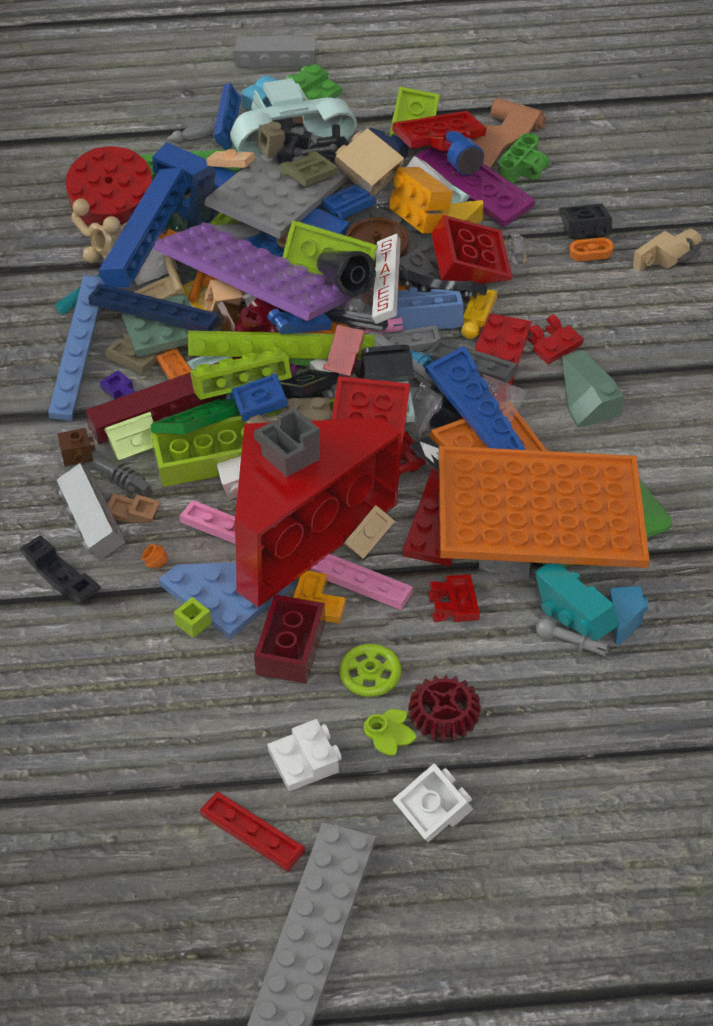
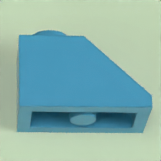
[609,586,648,645]

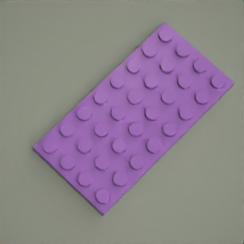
[154,223,352,321]

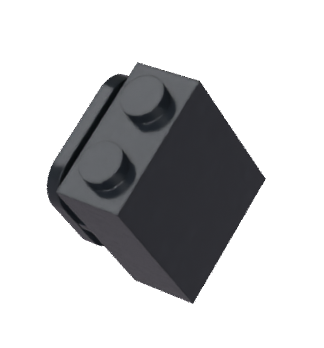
[360,345,414,384]

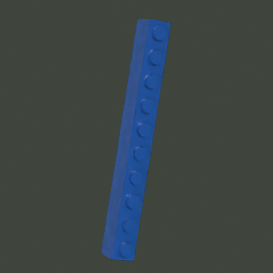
[152,142,349,235]

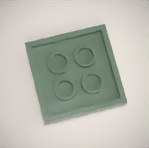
[121,294,193,357]

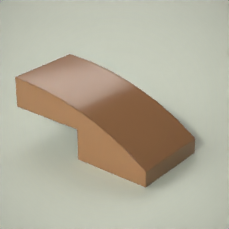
[108,493,160,523]

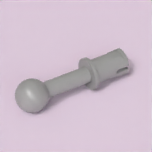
[536,618,611,657]

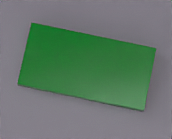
[150,399,240,434]

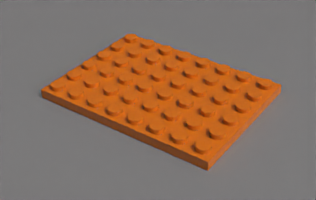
[438,446,650,568]

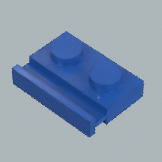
[322,184,376,220]

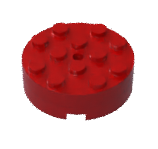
[66,146,153,226]

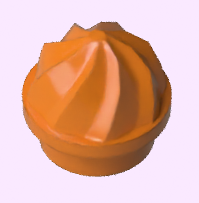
[141,544,168,569]

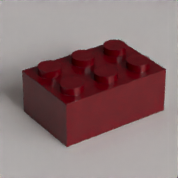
[254,594,326,684]

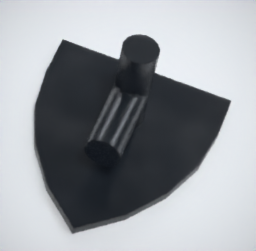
[304,124,349,159]

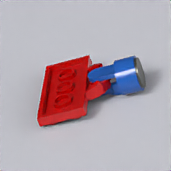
[392,111,487,175]

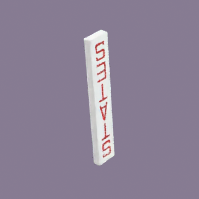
[372,234,401,324]

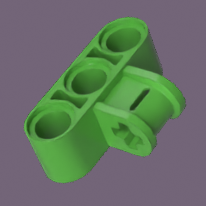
[498,133,550,184]

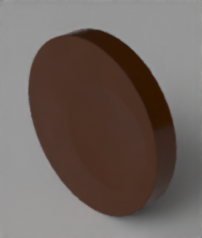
[345,217,409,267]

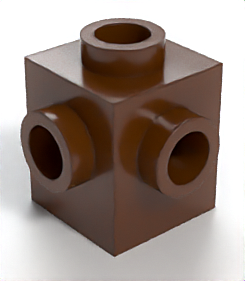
[57,428,96,467]

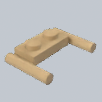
[119,256,184,299]

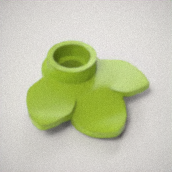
[364,709,416,756]

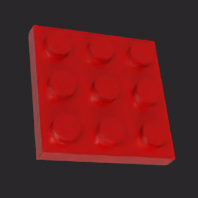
[331,376,410,448]

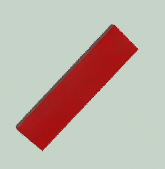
[200,791,305,872]

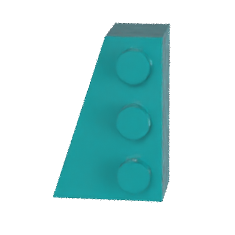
[535,563,619,641]

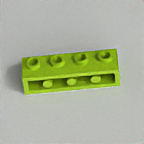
[190,347,292,400]

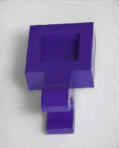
[100,370,135,399]

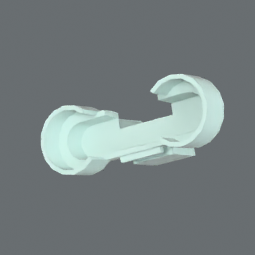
[230,78,357,158]

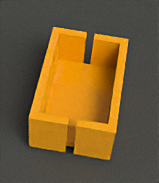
[389,167,453,233]

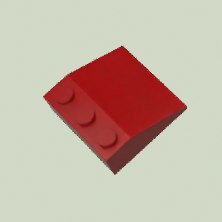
[431,215,512,284]

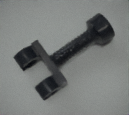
[276,125,313,165]

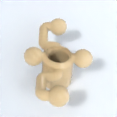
[72,199,125,264]

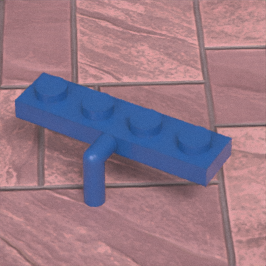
[214,82,241,150]

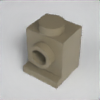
[256,122,285,158]

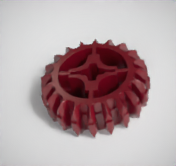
[408,674,481,743]

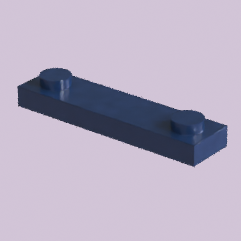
[186,165,216,230]

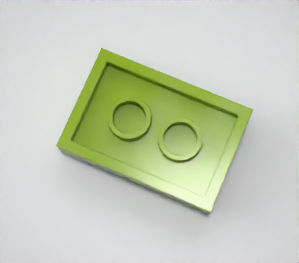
[389,86,440,149]

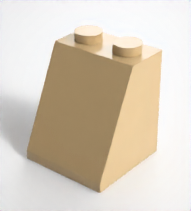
[335,128,404,196]

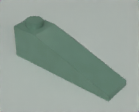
[562,350,624,428]

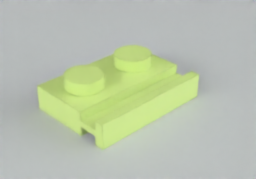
[105,412,153,462]

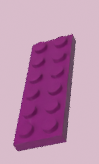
[416,146,535,227]

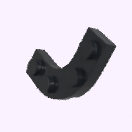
[398,270,488,299]

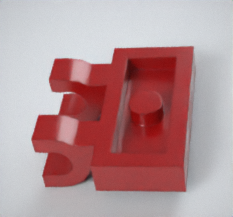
[528,314,584,365]
[428,574,480,622]

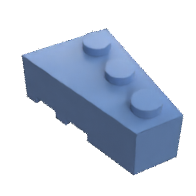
[393,287,463,330]

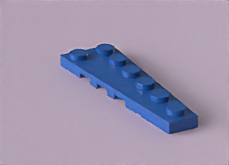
[425,346,526,450]

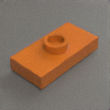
[156,348,192,380]

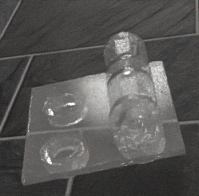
[482,375,528,423]

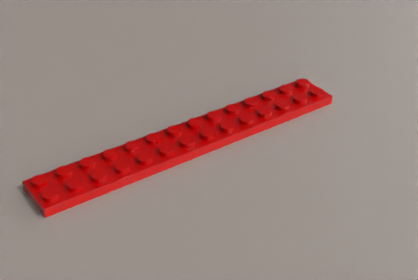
[403,313,532,567]

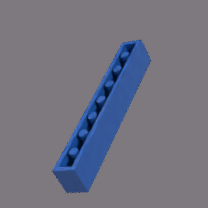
[99,167,189,288]

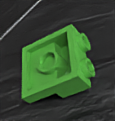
[286,63,343,100]

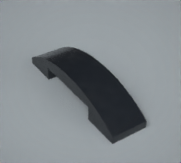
[20,535,101,603]

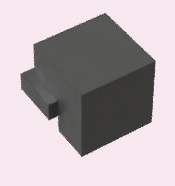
[254,407,320,477]

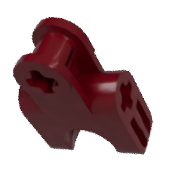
[234,298,286,333]

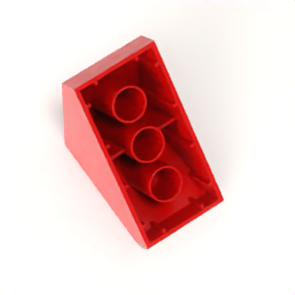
[235,418,402,607]

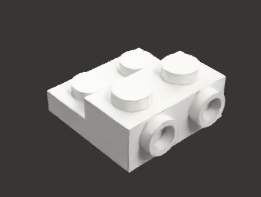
[267,719,341,792]
[392,763,473,842]

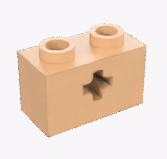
[204,279,244,318]

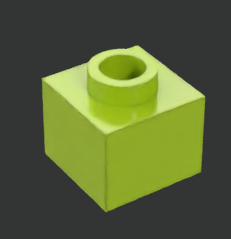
[174,597,212,638]

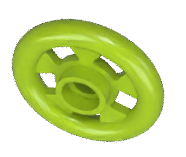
[339,644,402,697]

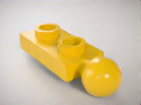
[461,289,497,340]

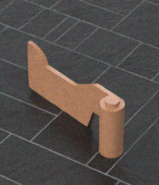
[473,97,546,169]

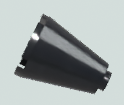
[317,251,376,297]

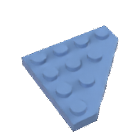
[158,562,300,640]

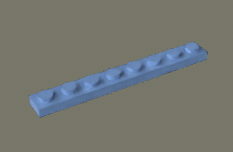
[48,275,104,421]

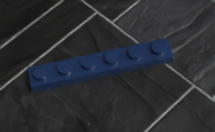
[88,284,220,331]

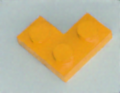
[293,571,346,624]

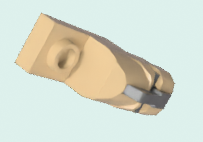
[633,229,702,272]

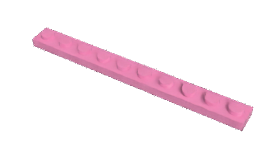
[180,500,413,610]

